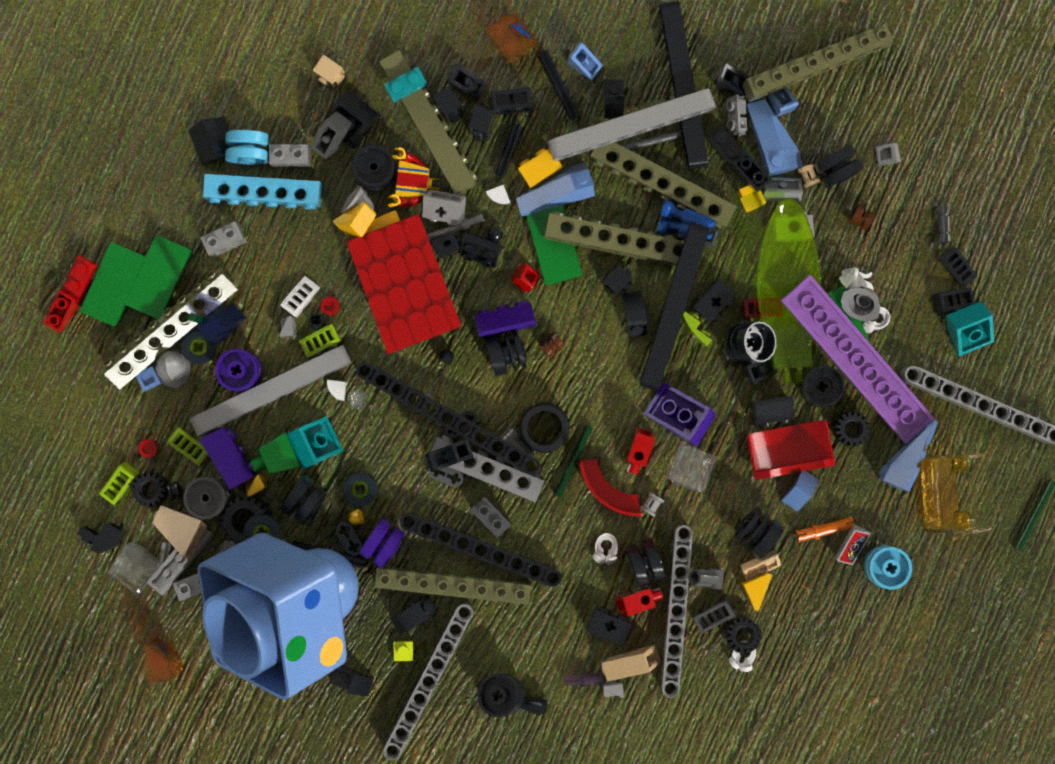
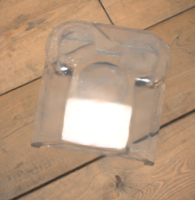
[667,442,717,492]
[107,542,160,596]

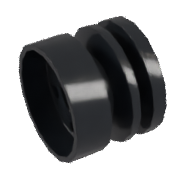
[724,322,776,363]
[485,330,527,377]
[800,365,845,408]
[733,507,784,559]

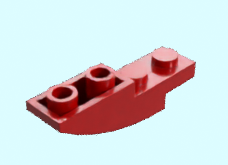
[43,255,98,333]

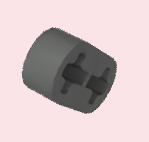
[428,467,464,487]

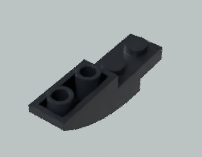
[707,127,772,193]

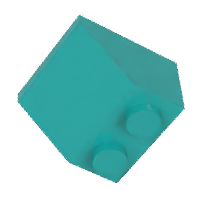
[946,301,994,356]
[287,416,343,470]

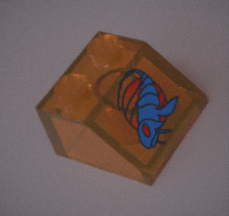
[486,13,539,66]
[144,637,182,683]

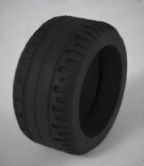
[519,402,570,453]

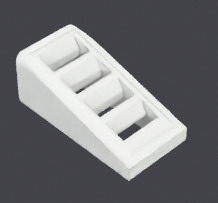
[280,276,320,318]

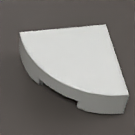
[486,185,510,205]
[327,380,347,401]

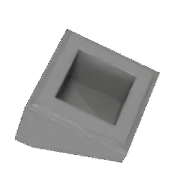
[279,316,297,338]
[602,680,624,698]

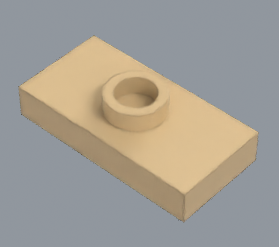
[740,550,781,581]

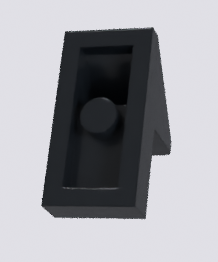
[717,63,749,97]
[448,64,486,100]
[604,79,625,119]
[742,357,777,385]
[331,666,374,697]

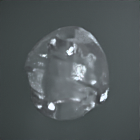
[347,389,368,410]

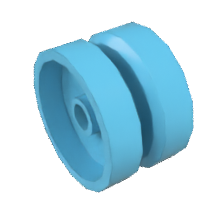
[225,130,269,165]
[863,545,912,590]

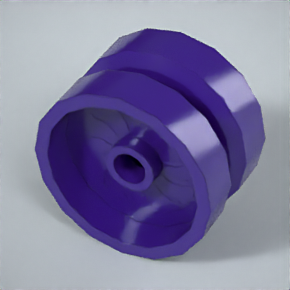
[215,349,263,392]
[359,518,405,568]

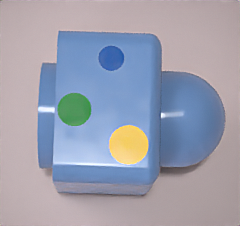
[198,533,359,700]

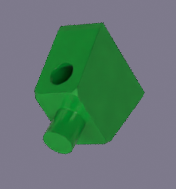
[250,432,300,475]

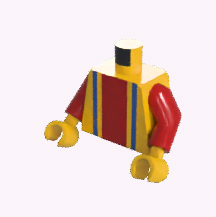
[387,147,440,207]

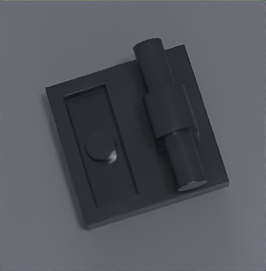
[459,233,503,268]

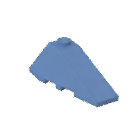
[746,99,803,176]
[516,162,595,217]
[879,420,938,492]

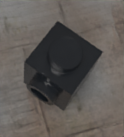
[431,231,462,260]
[602,265,633,296]

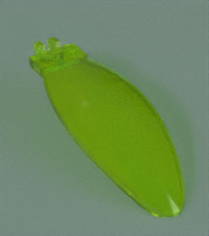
[756,198,821,384]

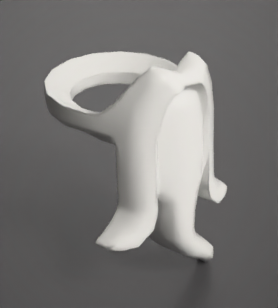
[839,267,874,290]

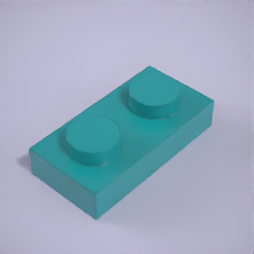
[384,67,427,103]

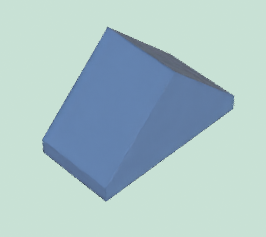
[568,42,603,80]
[768,87,799,117]
[781,471,818,512]

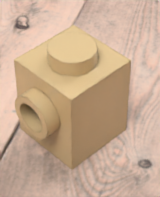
[313,55,345,87]

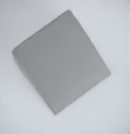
[875,142,900,166]

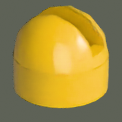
[348,509,364,525]

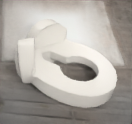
[860,307,890,333]
[592,533,618,565]
[729,640,756,672]

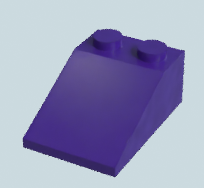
[644,382,716,447]

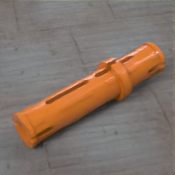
[795,517,854,542]

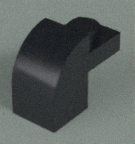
[622,291,647,338]
[425,439,474,472]
[77,521,127,552]
[390,595,438,635]

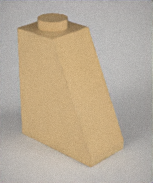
[152,506,207,561]
[602,643,661,682]

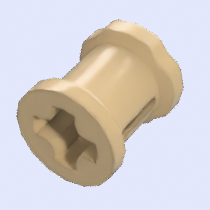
[797,164,820,188]

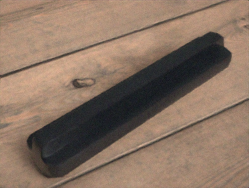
[495,122,522,178]

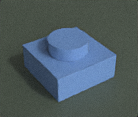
[136,366,162,392]

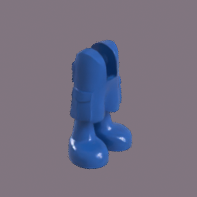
[657,201,715,240]

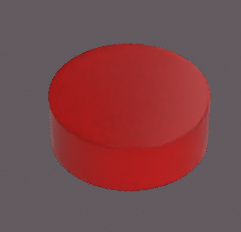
[320,296,340,316]
[138,439,159,458]

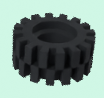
[833,412,871,446]
[131,472,169,507]
[725,618,762,654]

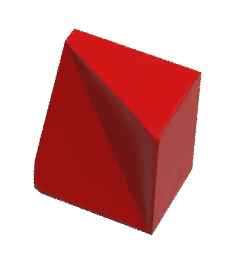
[511,263,539,292]

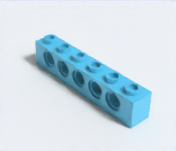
[203,174,322,210]

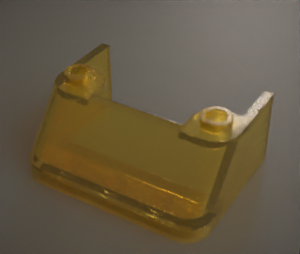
[918,453,991,534]

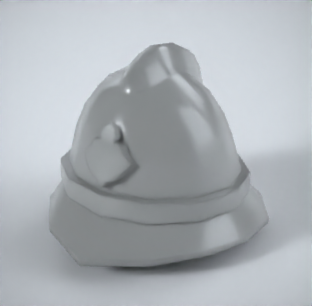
[341,186,374,215]
[841,287,880,321]
[155,347,191,388]

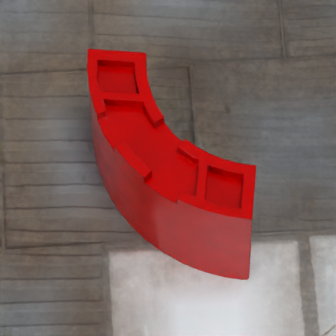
[747,420,835,480]
[578,459,643,516]

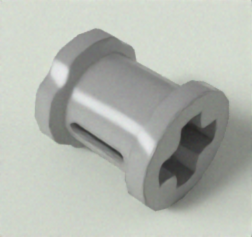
[640,492,664,517]

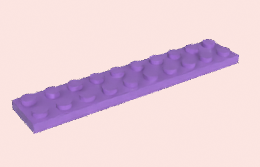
[780,275,935,444]

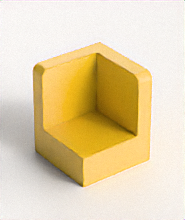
[737,186,766,213]

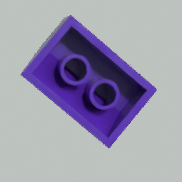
[474,300,536,339]
[199,427,257,490]

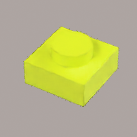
[394,640,414,661]

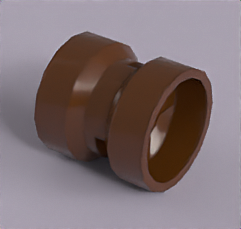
[848,205,875,231]
[539,332,565,358]

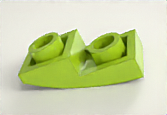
[682,311,712,347]

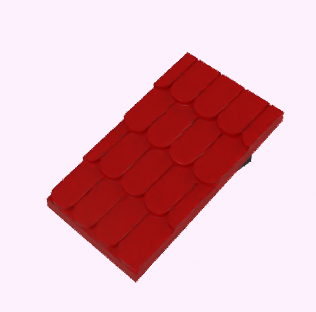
[346,214,461,354]

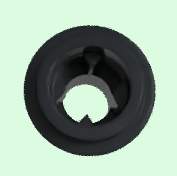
[520,697,548,716]

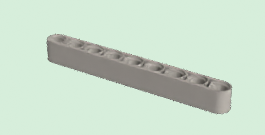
[547,89,716,161]
[190,345,352,437]
[900,366,1055,444]
[660,524,693,698]
[383,602,473,760]

